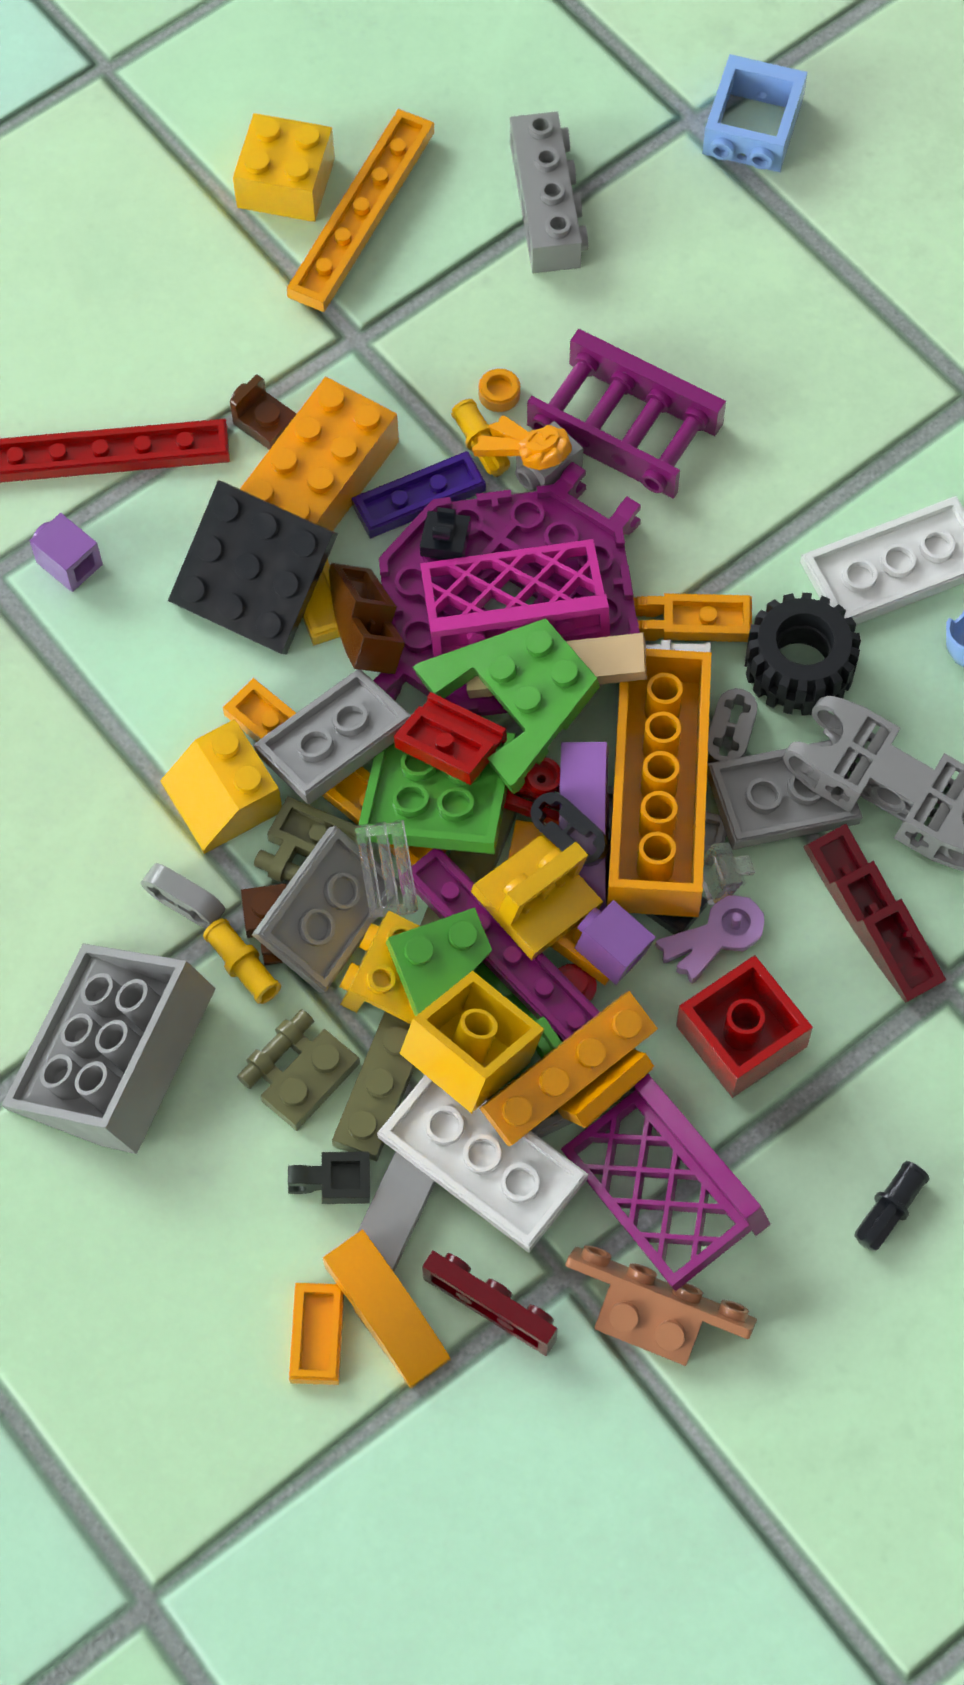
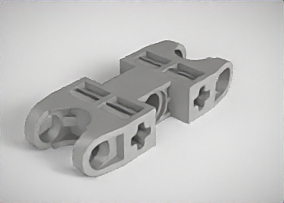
[783,696,964,871]

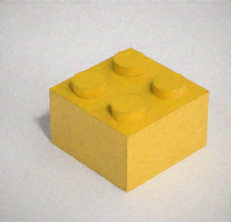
[233,113,335,222]
[400,970,544,1113]

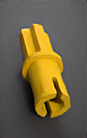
[451,399,510,477]

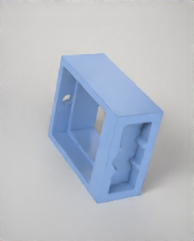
[702,54,807,172]

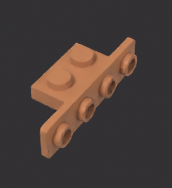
[565,1245,757,1366]

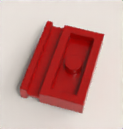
[394,692,507,785]

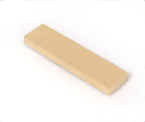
[467,633,647,699]

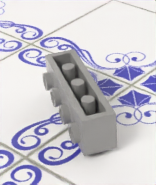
[510,111,588,273]

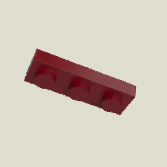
[422,1250,558,1356]

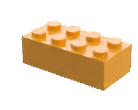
[240,376,399,531]

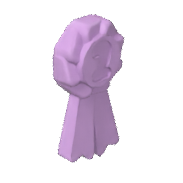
[655,895,765,983]

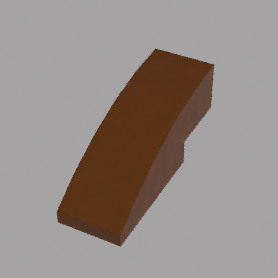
[329,563,405,674]

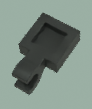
[288,1152,370,1204]

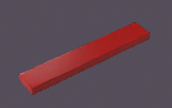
[0,418,230,483]

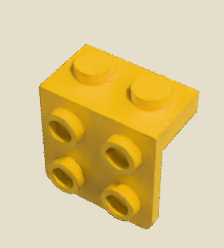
[339,910,420,1024]

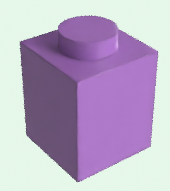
[29,512,103,592]
[574,900,656,985]

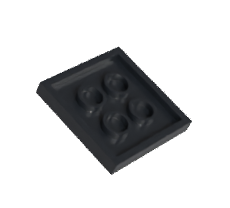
[168,480,338,654]

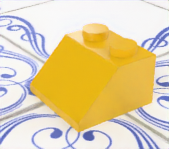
[160,719,282,854]

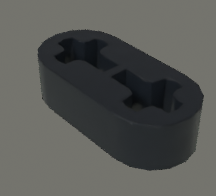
[530,792,609,867]

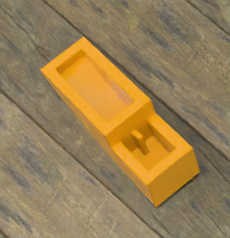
[323,1229,451,1389]

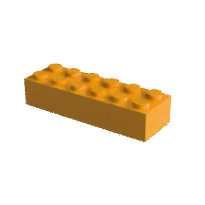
[607,649,712,917]

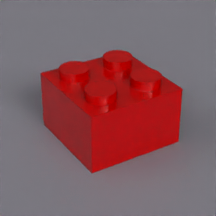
[676,955,813,1098]

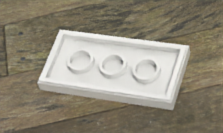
[800,496,964,625]
[377,1075,588,1253]

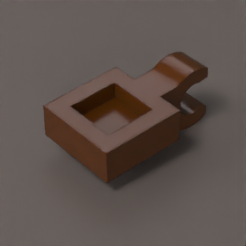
[241,883,287,966]

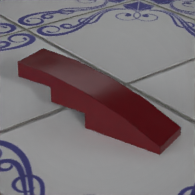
[803,824,946,1003]

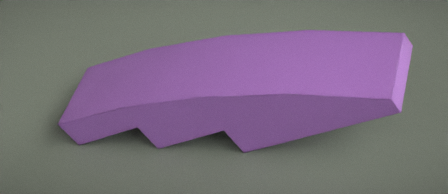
[559,742,610,912]

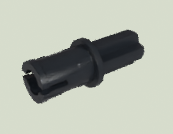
[854,1161,930,1251]

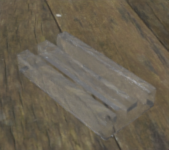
[355,820,418,918]

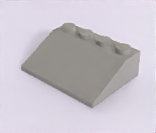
[2,943,216,1154]

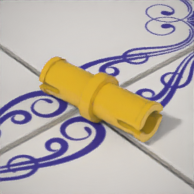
[203,918,281,1004]

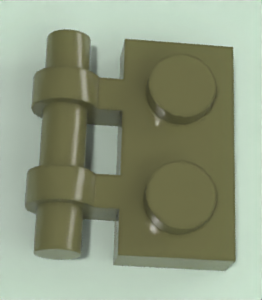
[254,796,368,883]
[237,1009,360,1131]

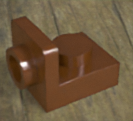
[230,374,297,450]

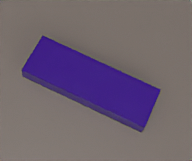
[352,451,486,539]

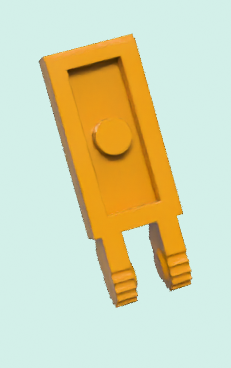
[633,593,752,642]

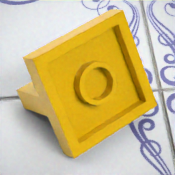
[471,834,603,960]

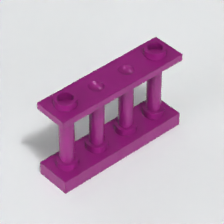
[527,328,726,499]

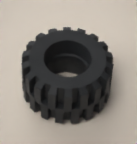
[745,592,861,715]

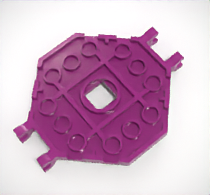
[373,462,641,716]

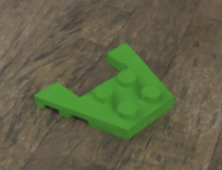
[413,618,600,794]

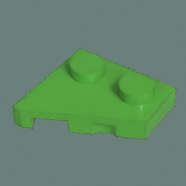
[386,907,492,1016]

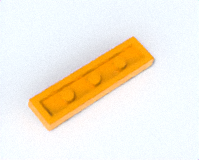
[479,991,658,1146]

